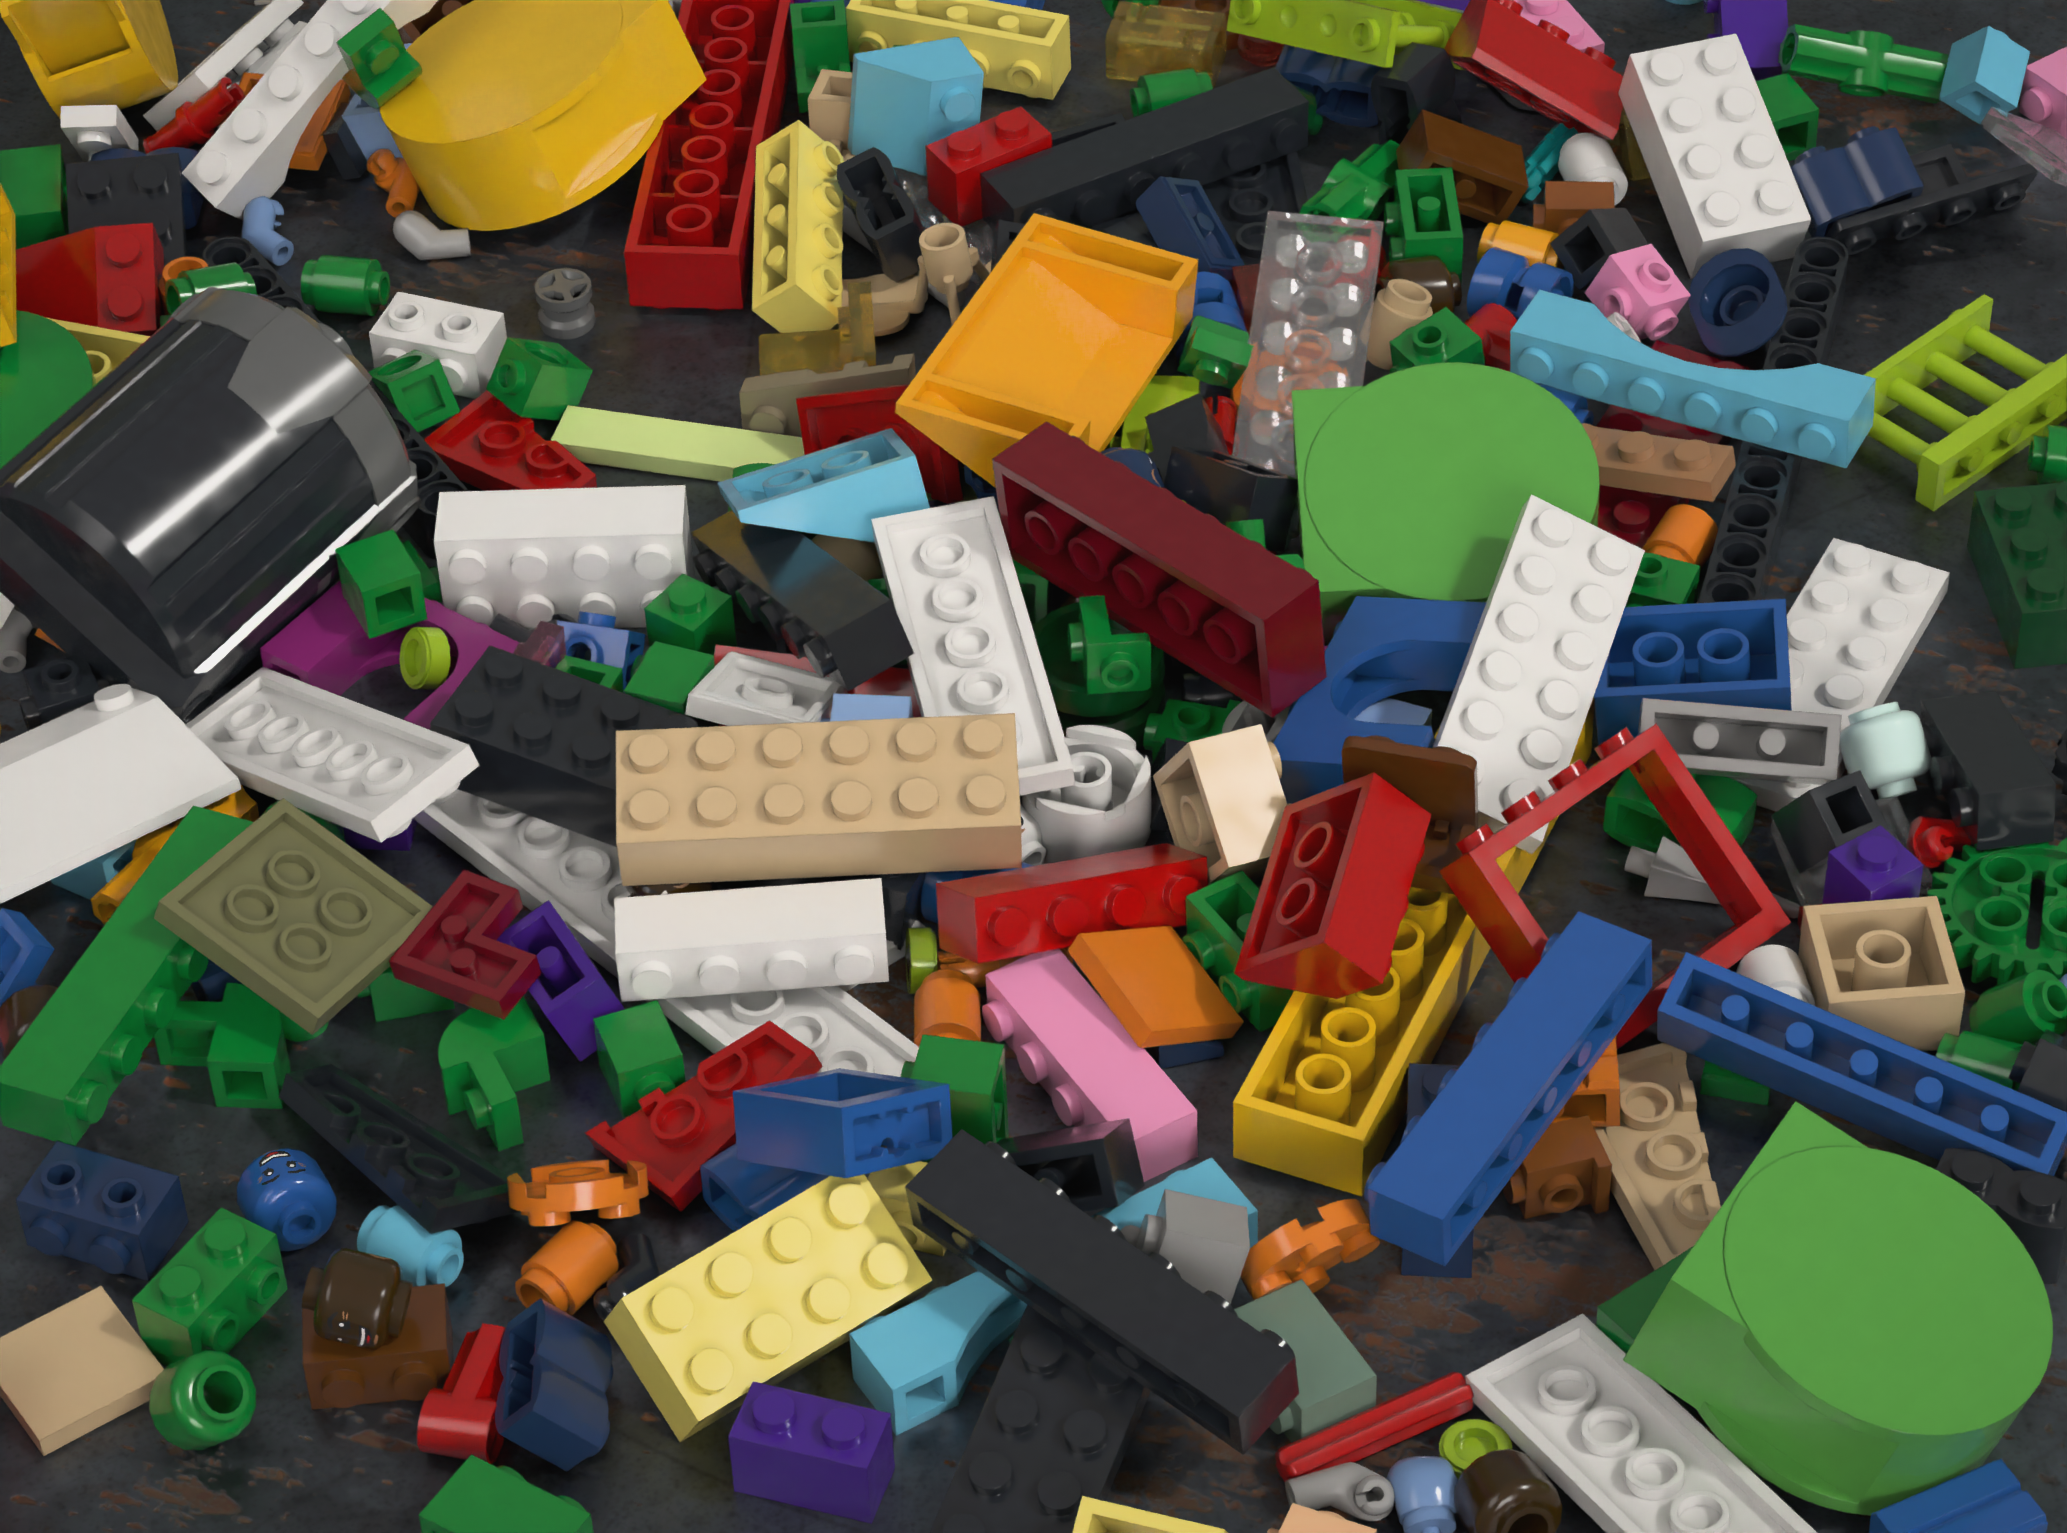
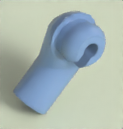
[241,196,294,266]

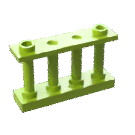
[1226,0,1464,70]
[1864,294,2067,511]

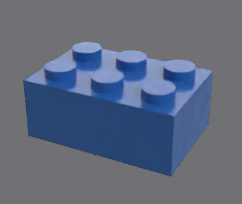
[1594,599,1792,745]

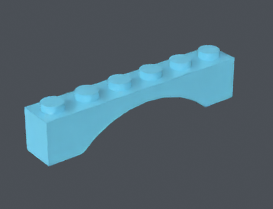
[1510,290,1876,468]
[849,1157,1258,1436]

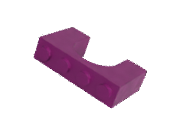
[260,581,550,730]

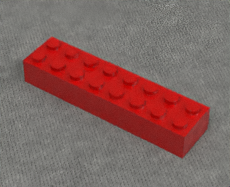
[624,0,794,310]

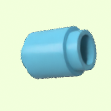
[357,1205,464,1287]

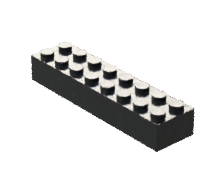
[430,645,927,951]

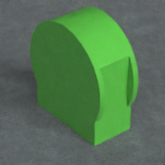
[1292,362,1600,646]
[1623,1101,2053,1516]

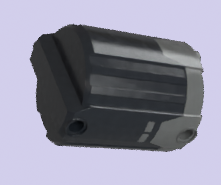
[0,287,422,724]

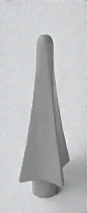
[1624,836,1800,919]

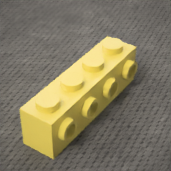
[845,0,1071,100]
[752,120,844,346]

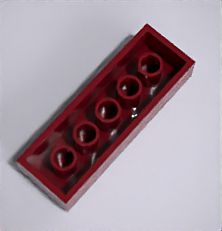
[992,421,1327,718]

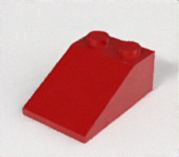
[16,223,164,336]

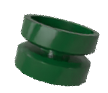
[1033,602,1165,750]

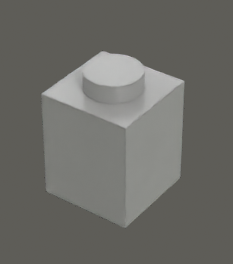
[1137,1189,1250,1304]

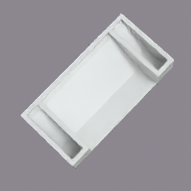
[0,684,241,904]

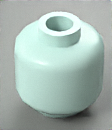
[1839,702,1932,801]

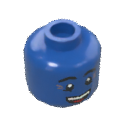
[237,1148,337,1252]

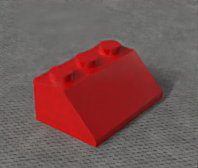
[1444,0,1623,140]
[1234,772,1432,999]

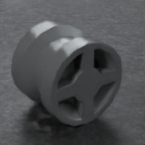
[535,268,596,340]

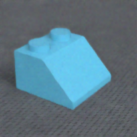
[848,37,984,176]

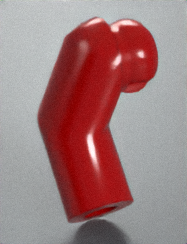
[1906,816,1971,868]

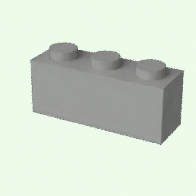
[1638,698,1842,785]

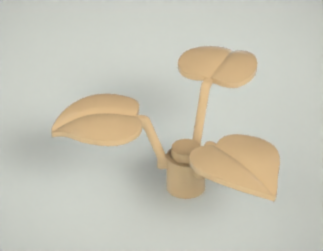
[839,223,991,337]

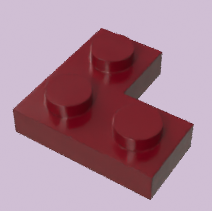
[389,870,541,1019]

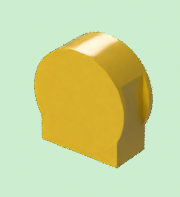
[379,0,707,231]

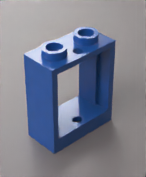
[733,1068,953,1178]

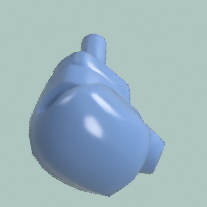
[1386,1456,1458,1533]

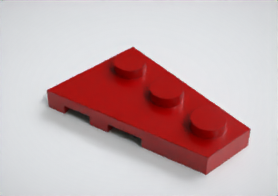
[796,384,963,503]
[424,390,597,491]
[585,1020,823,1212]

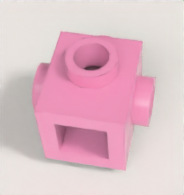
[1585,244,1691,340]

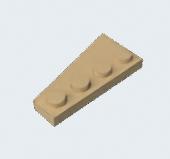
[1594,1043,1721,1270]

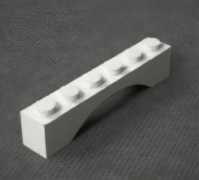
[182,0,438,220]

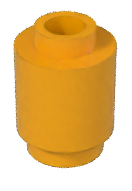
[1477,220,1564,269]

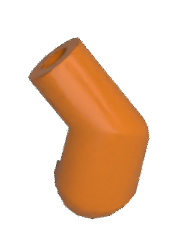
[367,149,420,218]

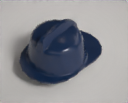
[1688,248,1788,357]

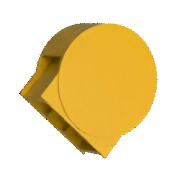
[0,0,178,120]

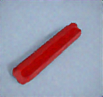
[1275,1372,1474,1482]

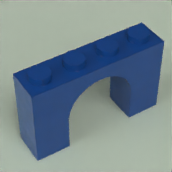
[1273,596,1486,804]

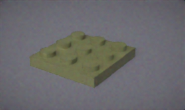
[154,798,433,1035]

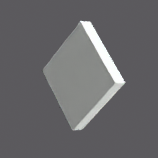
[685,651,848,726]

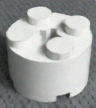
[1022,725,1151,863]

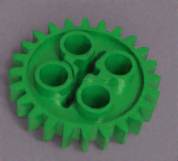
[1927,837,2067,986]

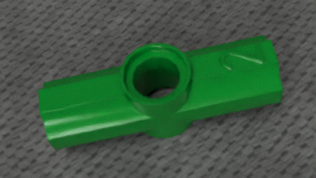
[1778,24,1949,103]
[1296,140,1400,250]

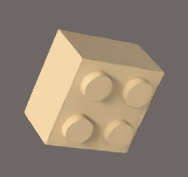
[1153,724,1291,885]
[1798,896,1965,1051]

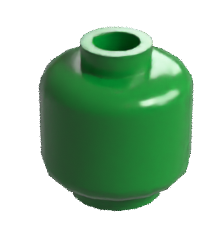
[149,1350,256,1451]

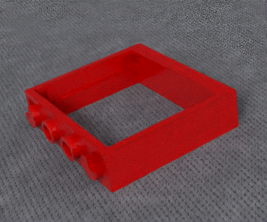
[1439,723,1791,1049]

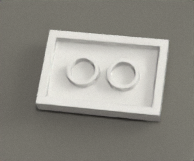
[143,0,304,131]

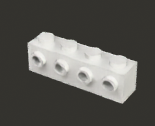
[614,878,889,1002]

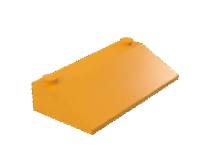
[895,213,1198,488]

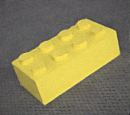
[603,1174,932,1442]

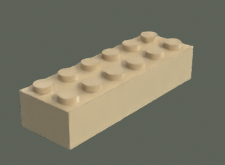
[616,713,1022,886]

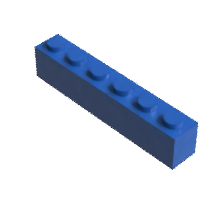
[1364,911,1652,1266]
[1657,952,2067,1176]

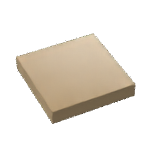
[0,1286,164,1456]

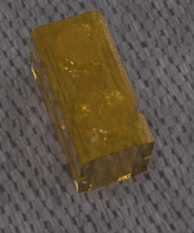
[1105,1,1226,89]

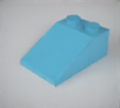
[718,428,930,543]

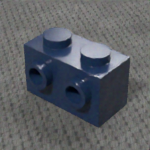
[16,1141,189,1281]

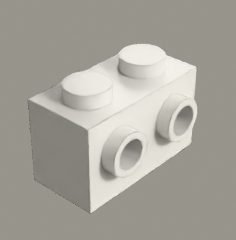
[369,292,507,399]

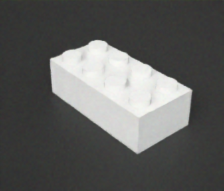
[1618,34,1811,279]
[434,485,695,630]

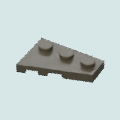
[739,353,916,437]

